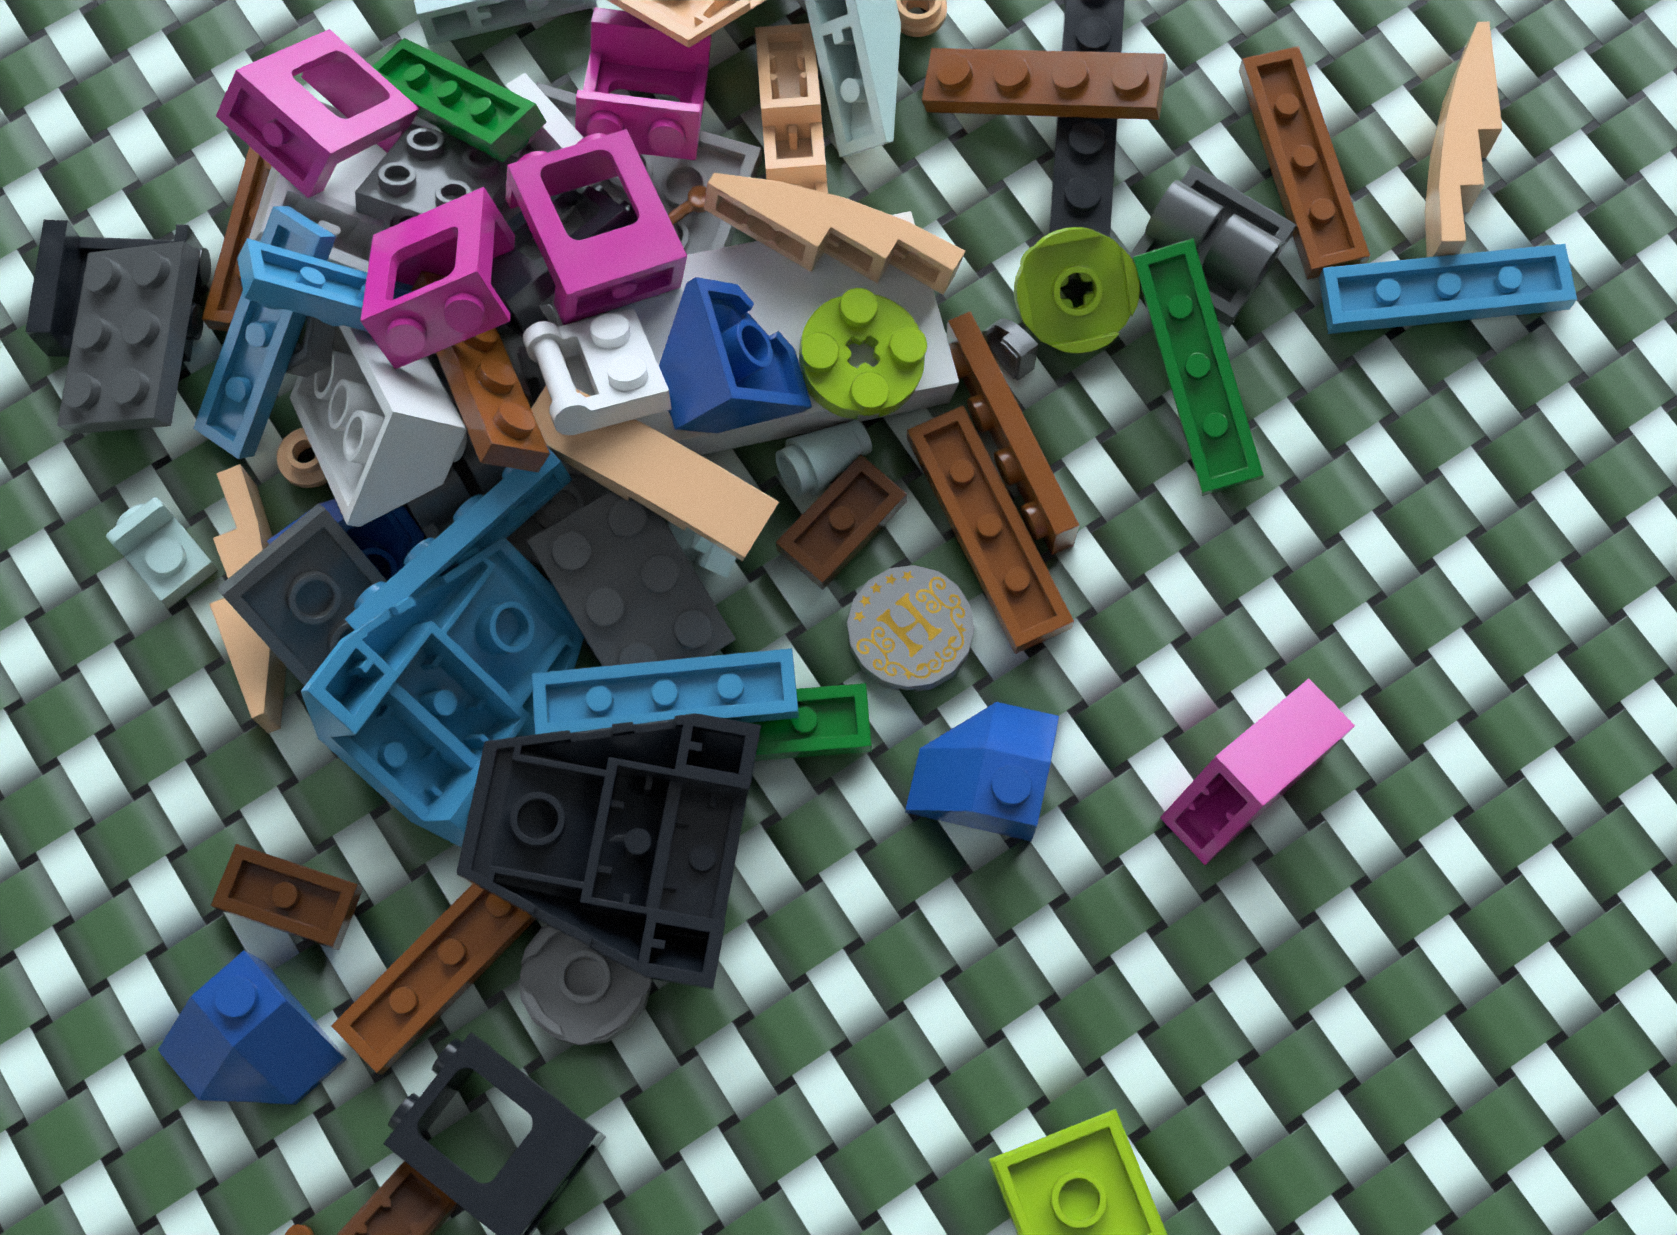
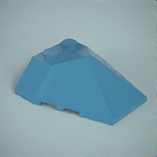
[301,537,584,848]

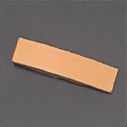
[1425,22,1502,257]
[755,23,828,193]
[704,173,965,295]
[531,386,779,561]
[210,464,286,734]

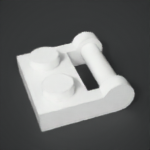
[523,308,671,435]

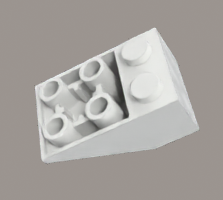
[249,101,387,272]

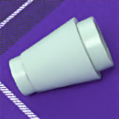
[775,419,872,496]

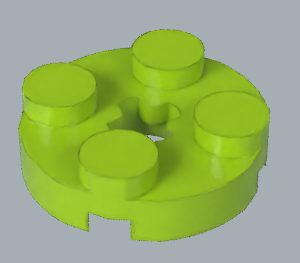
[1014,227,1140,353]
[799,288,927,419]

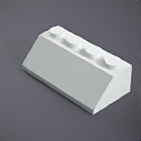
[290,325,467,527]

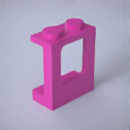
[575,7,712,161]
[216,29,419,199]
[505,129,687,326]
[360,187,515,369]

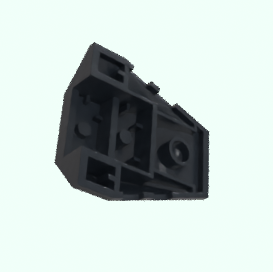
[456,713,761,990]

